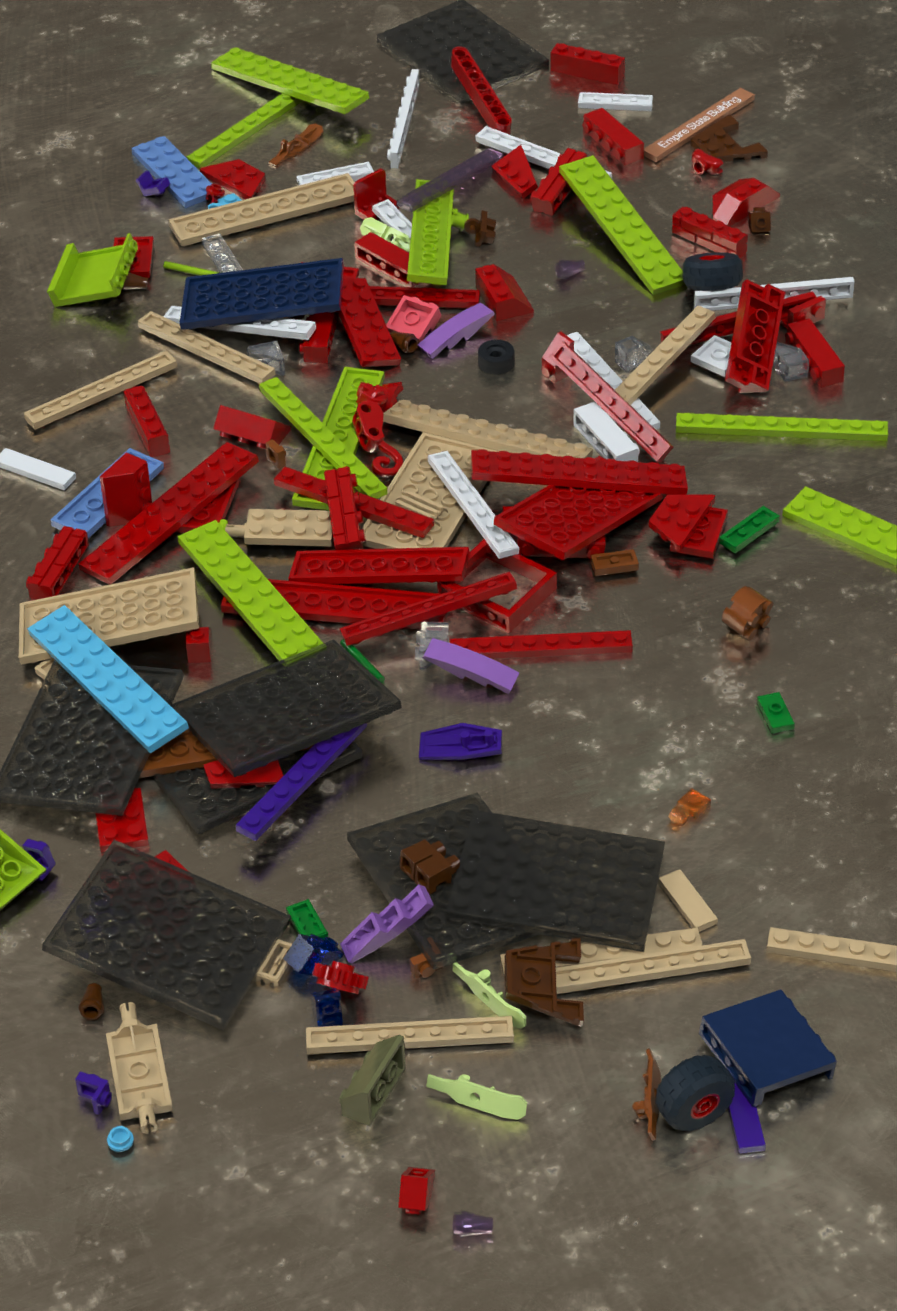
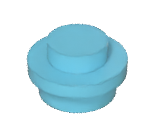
[107,1126,134,1152]

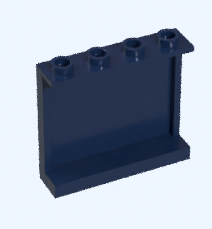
[699,989,837,1107]

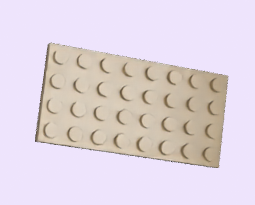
[361,432,500,549]
[19,567,199,665]

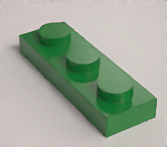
[719,506,780,554]

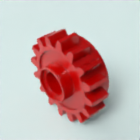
[312,961,369,994]

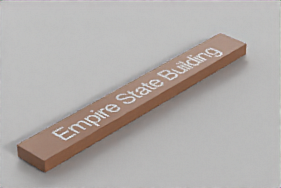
[644,88,755,162]

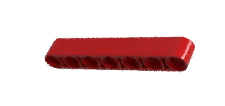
[451,47,512,135]

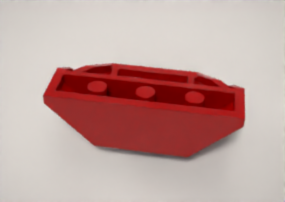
[713,178,780,227]

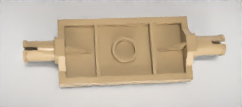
[225,509,334,546]
[106,1002,173,1134]

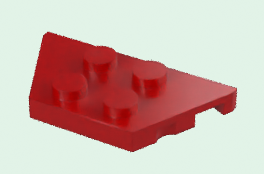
[200,159,266,199]
[649,494,715,552]

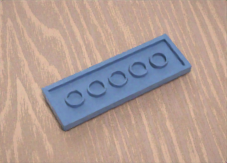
[131,136,212,208]
[51,448,164,538]

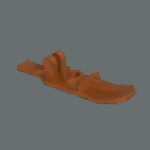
[269,123,324,167]
[632,1048,661,1140]

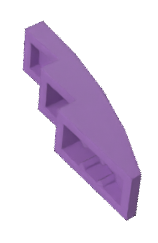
[418,303,495,359]
[422,638,519,694]
[340,884,434,964]

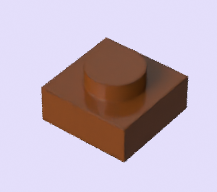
[266,439,286,469]

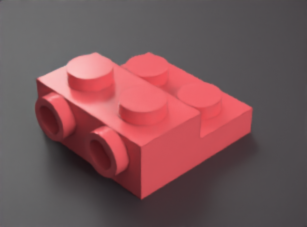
[386,295,442,343]

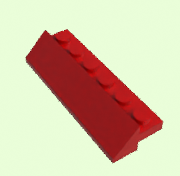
[725,279,785,393]

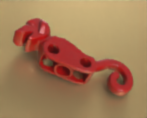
[352,382,404,478]

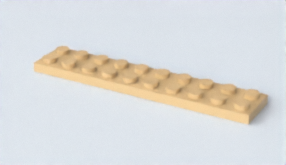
[168,173,354,247]
[383,400,593,458]

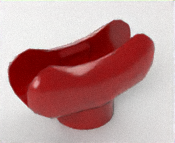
[692,149,724,175]

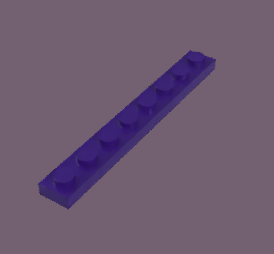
[236,711,367,841]

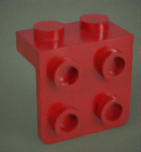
[353,168,399,220]
[780,296,826,328]

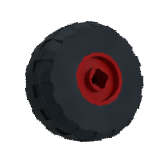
[683,252,743,291]
[656,1055,735,1131]

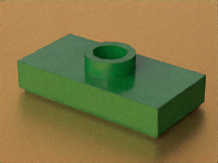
[757,692,795,734]
[286,899,328,947]

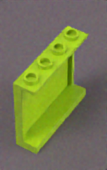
[47,233,138,307]

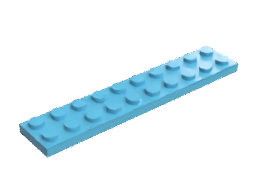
[27,605,189,753]

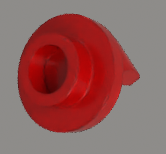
[206,184,225,203]

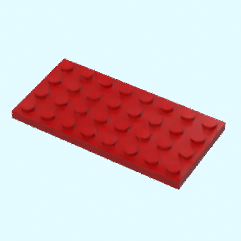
[493,456,667,560]

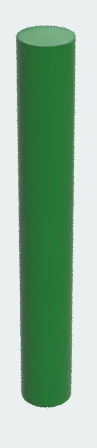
[340,639,385,684]

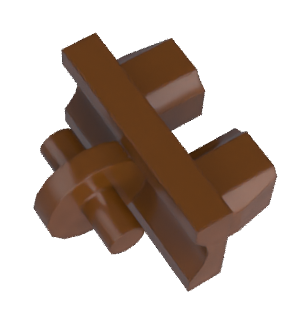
[464,210,496,247]

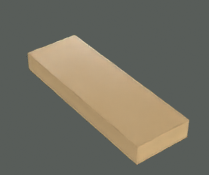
[659,869,718,932]

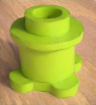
[451,208,469,232]

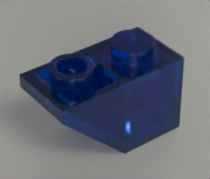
[283,934,344,976]
[310,989,343,1027]

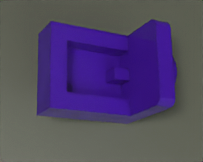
[136,171,171,196]
[22,839,56,881]
[75,1071,112,1115]

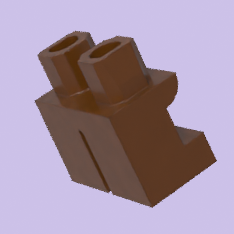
[400,839,460,895]

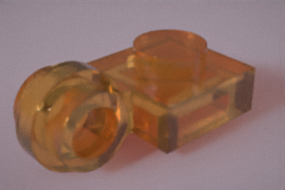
[669,789,711,826]

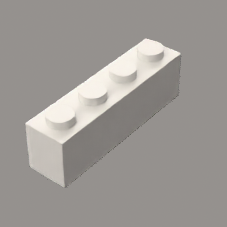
[574,401,640,462]

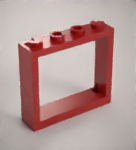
[437,539,557,634]

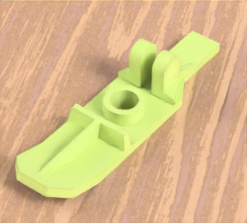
[360,217,411,252]
[452,961,526,1028]
[426,1074,527,1120]

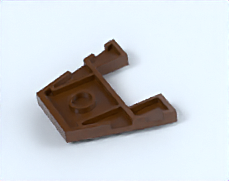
[690,115,768,162]
[505,938,584,1027]

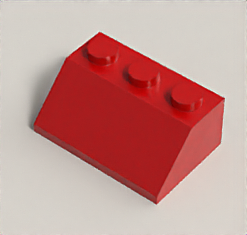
[475,264,534,322]
[213,405,291,449]
[100,452,152,527]

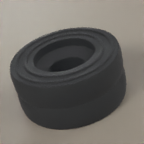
[478,339,515,375]

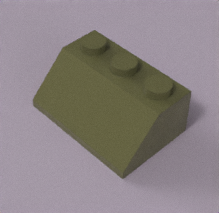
[339,1035,406,1126]

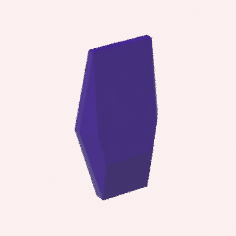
[419,723,502,761]

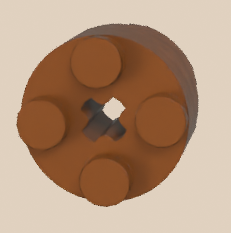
[722,586,774,641]

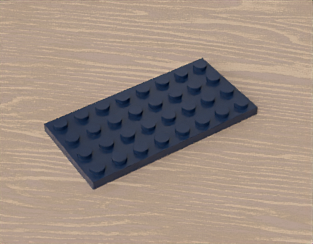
[179,258,344,330]

